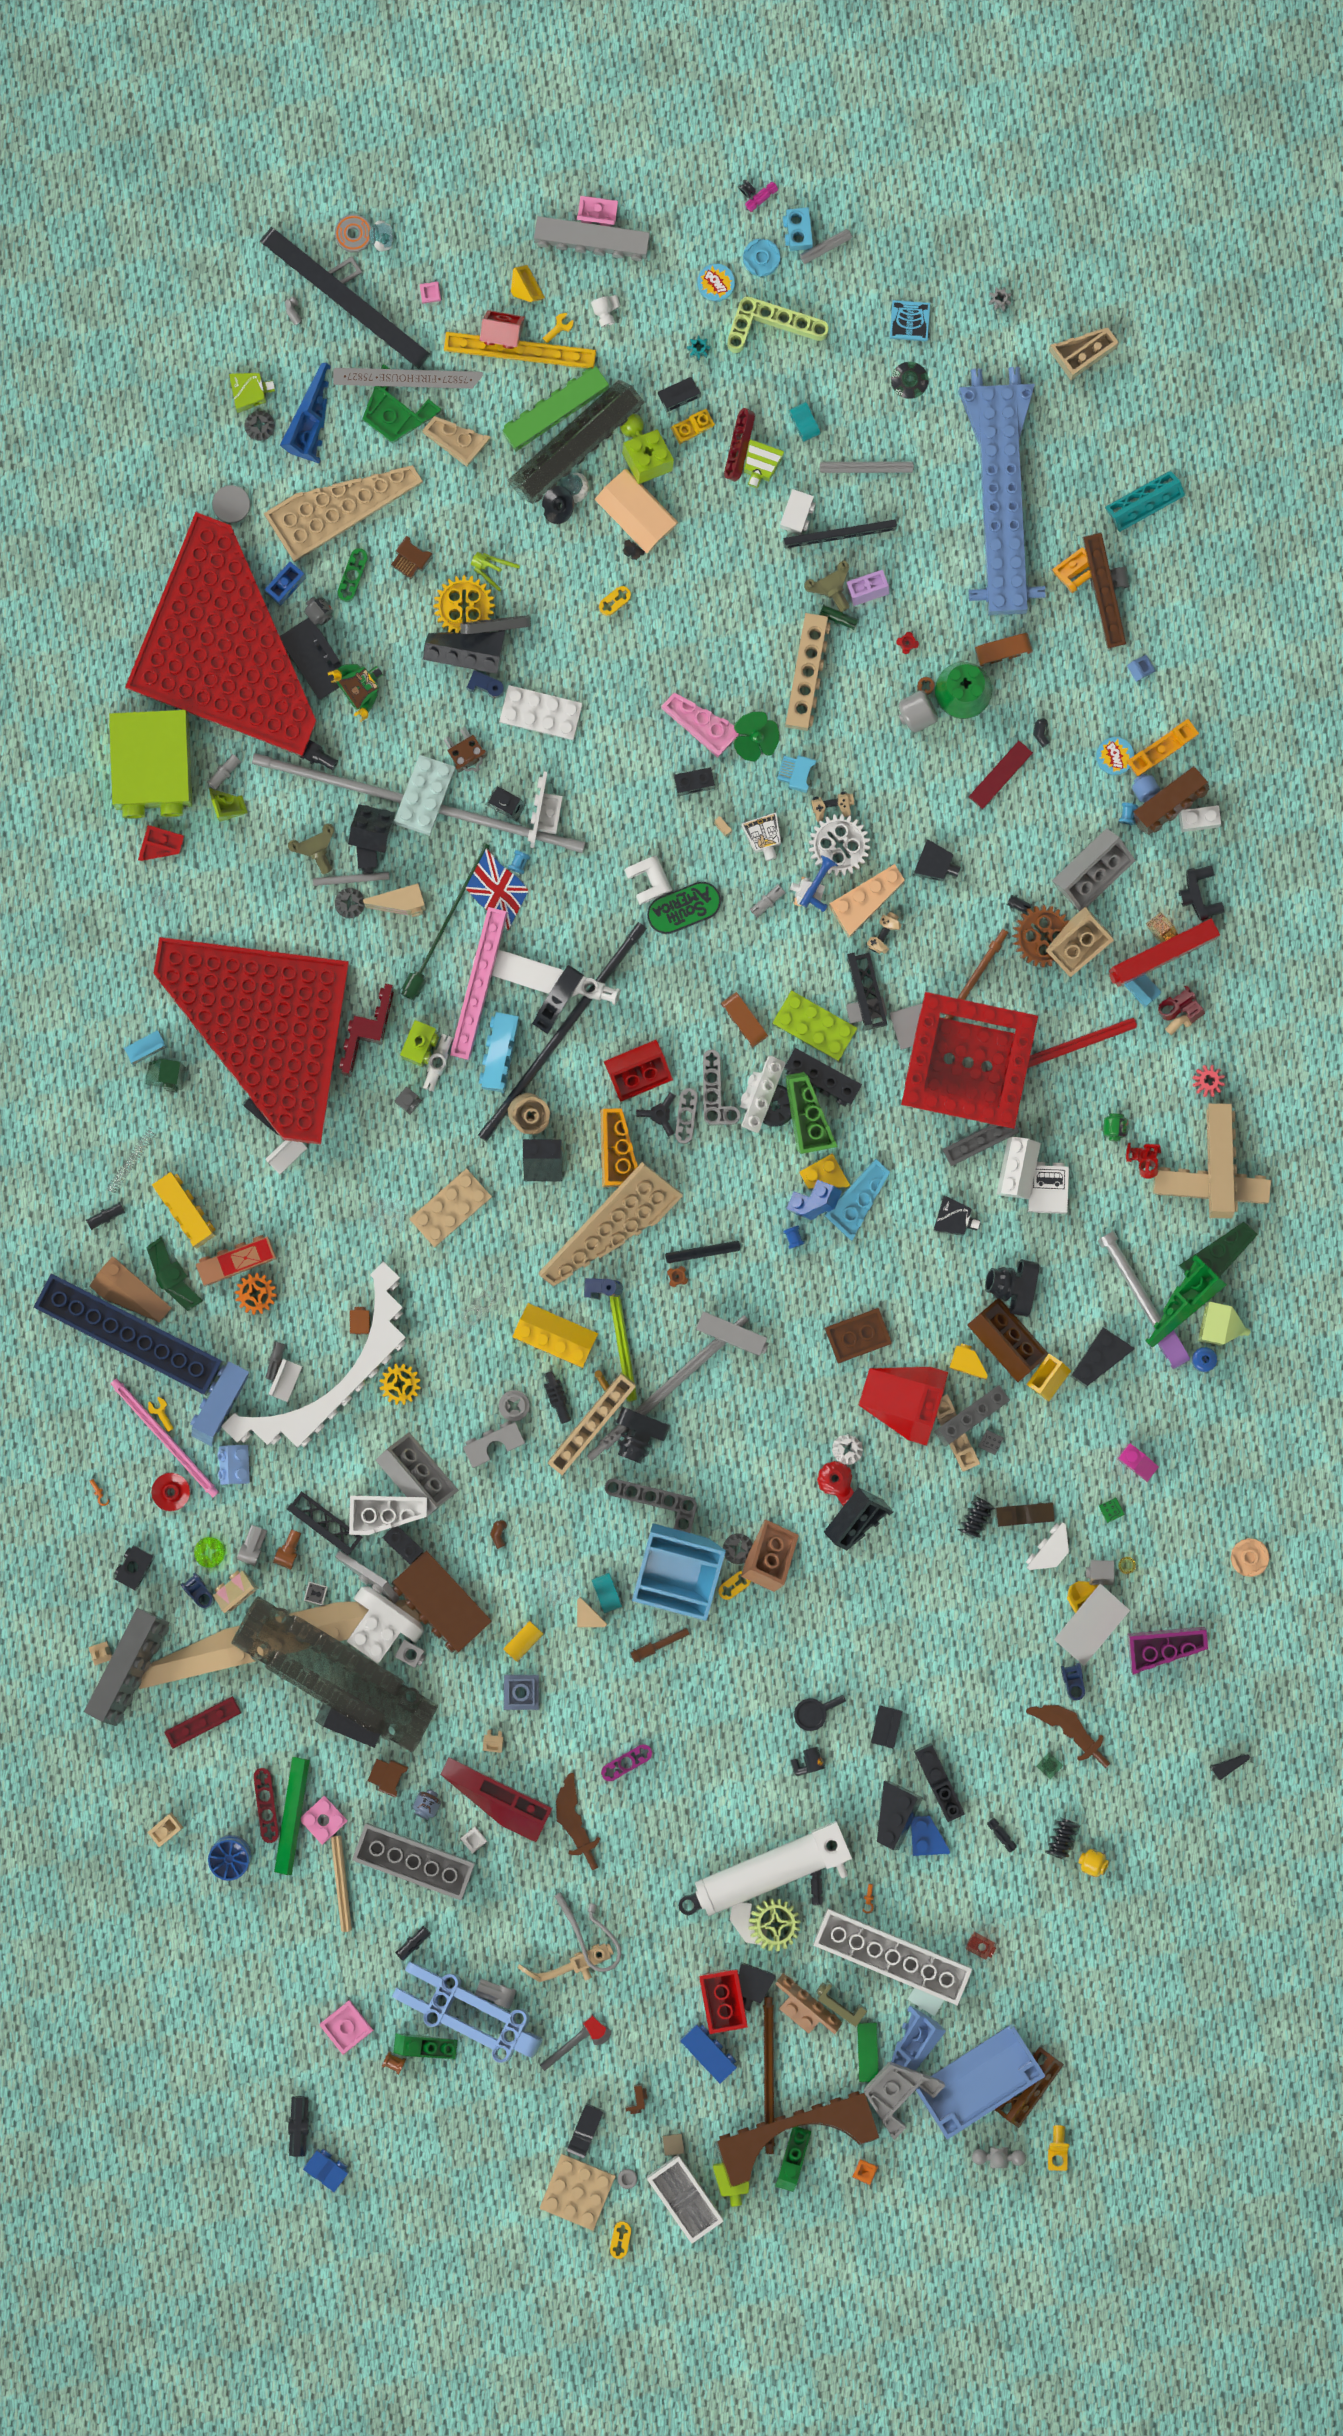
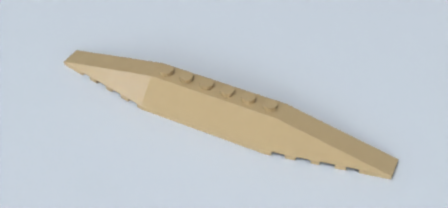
[139,1600,422,1689]

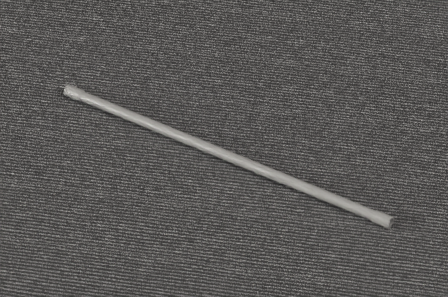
[252,753,585,853]

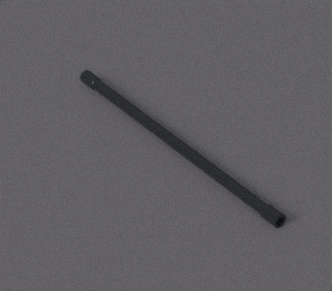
[478,922,647,1142]

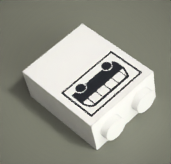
[1028,1162,1069,1214]

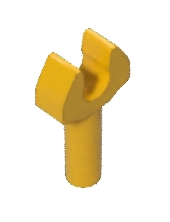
[542,313,574,344]
[148,1397,174,1432]

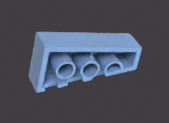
[190,1362,249,1447]

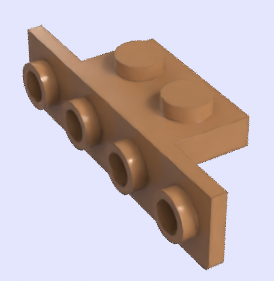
[775,1973,842,2034]

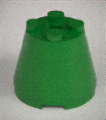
[935,662,992,719]

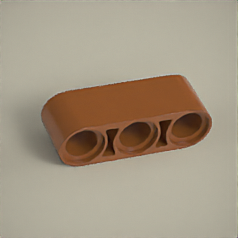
[975,633,1033,667]
[721,992,768,1048]

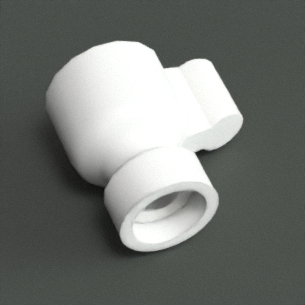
[591,295,621,328]

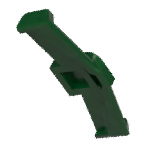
[146,1237,203,1311]

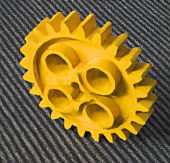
[433,575,495,633]

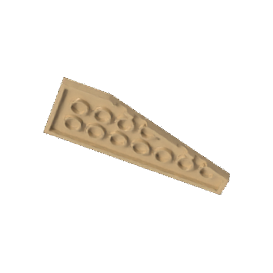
[264,465,423,562]
[539,1162,683,1286]

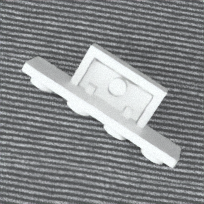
[528,771,563,848]
[740,1056,785,1133]

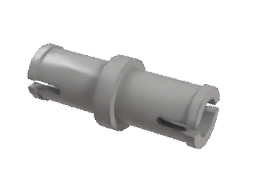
[207,754,241,790]
[749,884,786,919]

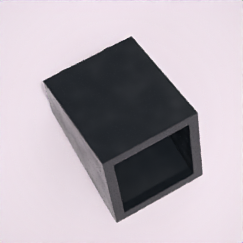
[523,1139,562,1182]

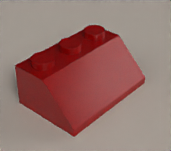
[603,1039,673,1102]
[699,1969,748,2034]

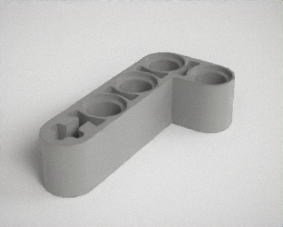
[703,1049,740,1126]

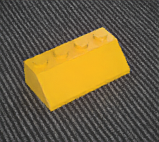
[512,1303,598,1368]

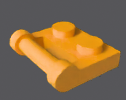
[1052,547,1091,593]

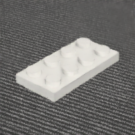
[499,685,582,740]

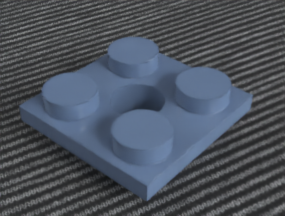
[504,1675,539,1710]

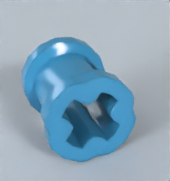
[1119,803,1139,825]
[508,850,531,874]

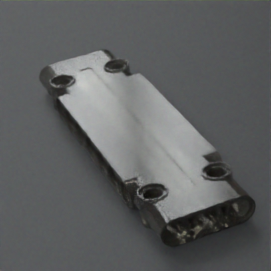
[231,1596,438,1753]

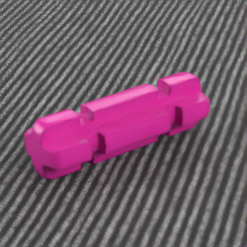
[745,182,778,212]

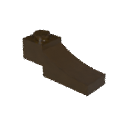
[995,1502,1055,1527]

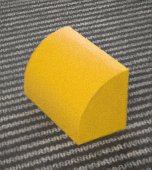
[1026,1354,1071,1401]
[503,1621,544,1662]

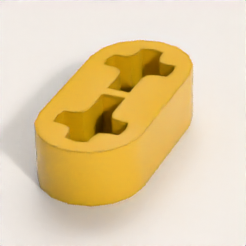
[599,586,631,616]
[718,1571,751,1600]
[610,2221,631,2259]

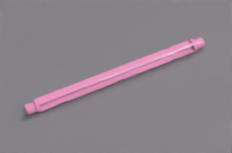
[110,1378,219,1498]

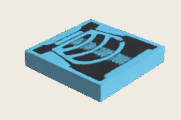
[890,300,930,341]

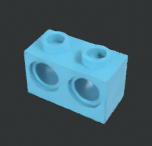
[783,207,813,251]

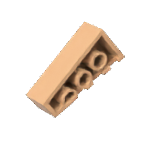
[829,864,905,938]

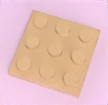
[539,2153,615,2231]

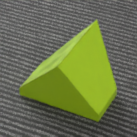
[209,788,248,822]

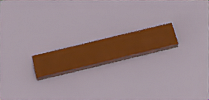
[1082,532,1126,649]

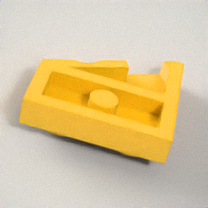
[799,1153,850,1189]

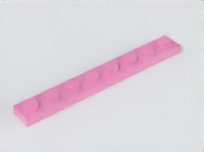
[450,907,508,1060]

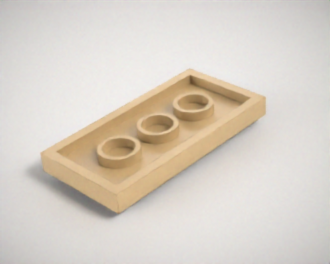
[409,1168,492,1248]

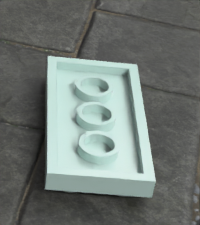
[394,755,455,836]

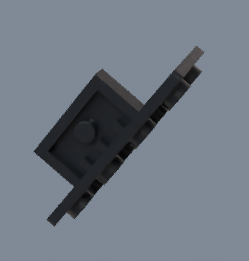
[280,618,342,700]

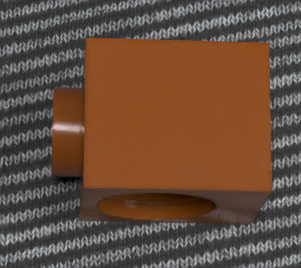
[350,1307,370,1334]

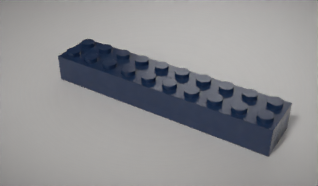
[33,1273,224,1396]

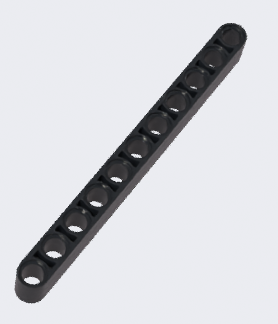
[260,227,430,369]

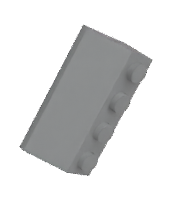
[1052,828,1136,912]
[376,1432,459,1518]

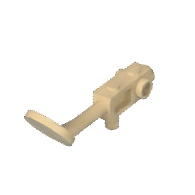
[517,1943,614,1982]

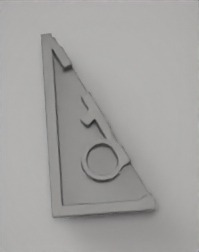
[335,1551,400,1604]

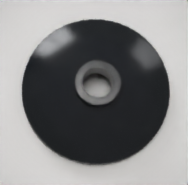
[542,486,574,524]

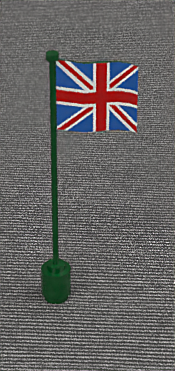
[401,843,528,1001]

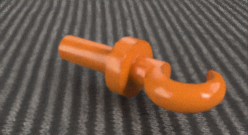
[89,1479,109,1506]
[863,1884,874,1913]

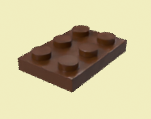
[824,1308,892,1364]

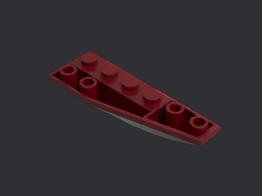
[440,1757,553,1842]

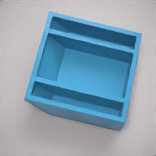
[632,1523,726,1621]

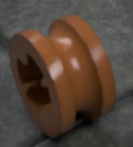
[917,677,935,695]

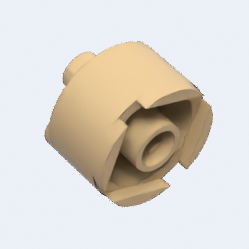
[508,1092,550,1135]

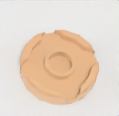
[1230,1538,1269,1577]

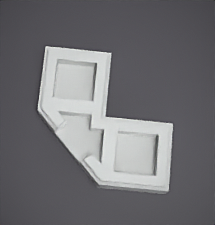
[730,1902,768,1945]

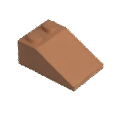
[741,1519,799,1592]

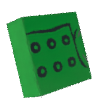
[1099,1498,1125,1523]

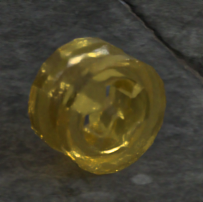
[1118,1557,1136,1574]

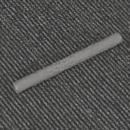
[313,872,390,886]

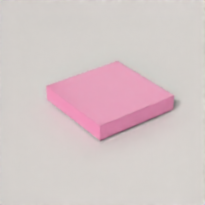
[319,2000,374,2055]

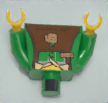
[328,664,383,722]

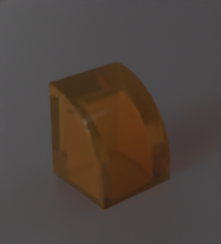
[1146,912,1178,943]

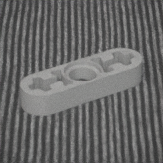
[675,1088,697,1144]

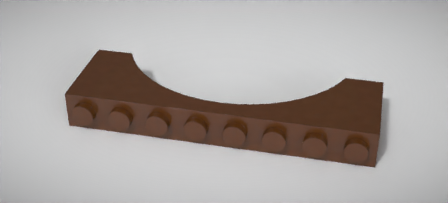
[716,2091,879,2188]

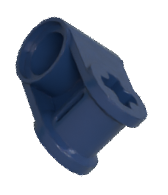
[180,1572,215,1609]
[1060,1663,1085,1701]

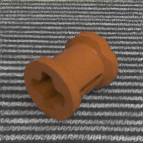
[381,2051,406,2075]

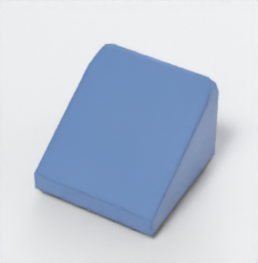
[1127,655,1155,682]

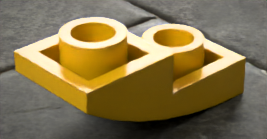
[671,409,715,445]

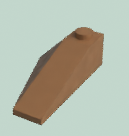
[90,1256,172,1322]

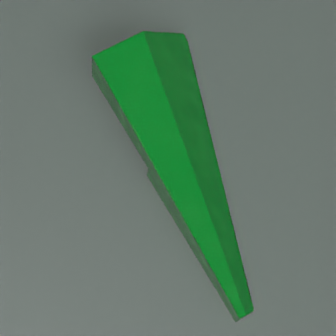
[1145,1255,1227,1348]

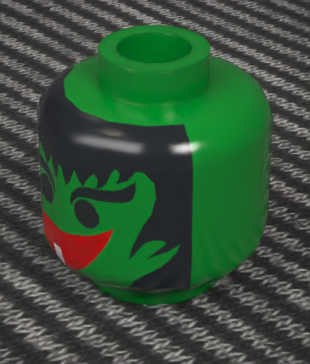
[1103,1113,1129,1142]

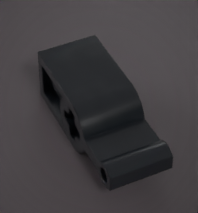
[566,2103,604,2158]

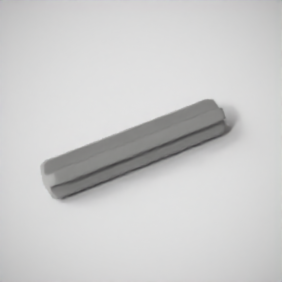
[800,229,852,264]

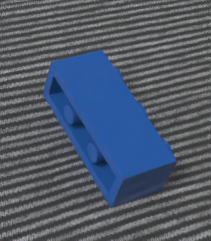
[680,2024,737,2084]

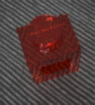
[965,1931,996,1960]

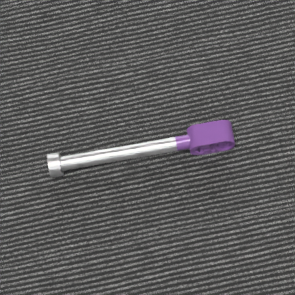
[1097,1231,1190,1369]

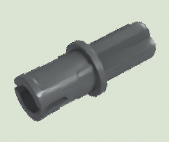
[266,1342,286,1381]

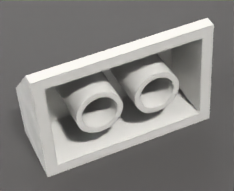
[996,1137,1041,1199]

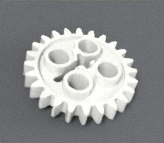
[808,814,870,877]

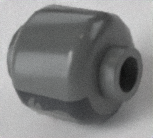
[305,597,333,626]

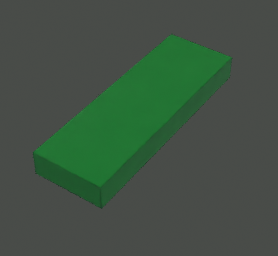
[857,2022,878,2082]

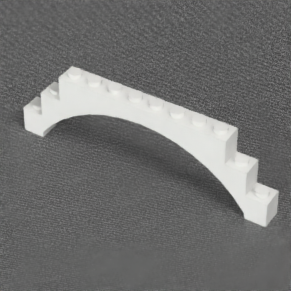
[221,1262,406,1448]

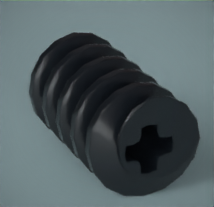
[957,1495,995,1538]
[1045,1817,1080,1860]

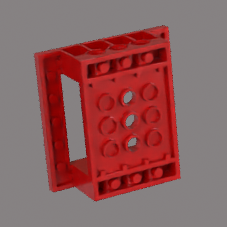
[901,992,1038,1129]

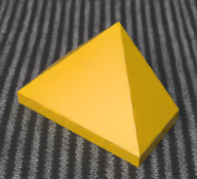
[511,265,545,302]

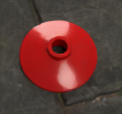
[151,1473,190,1511]

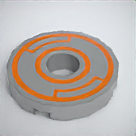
[335,214,372,253]

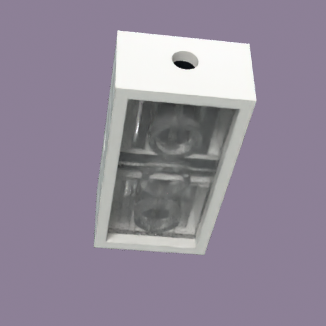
[647,2154,724,2244]

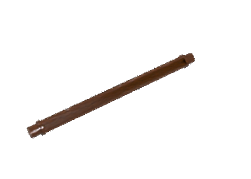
[763,1997,775,2154]

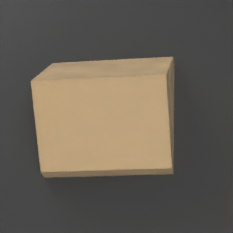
[577,1597,608,1627]

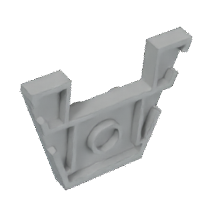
[863,2061,945,2140]

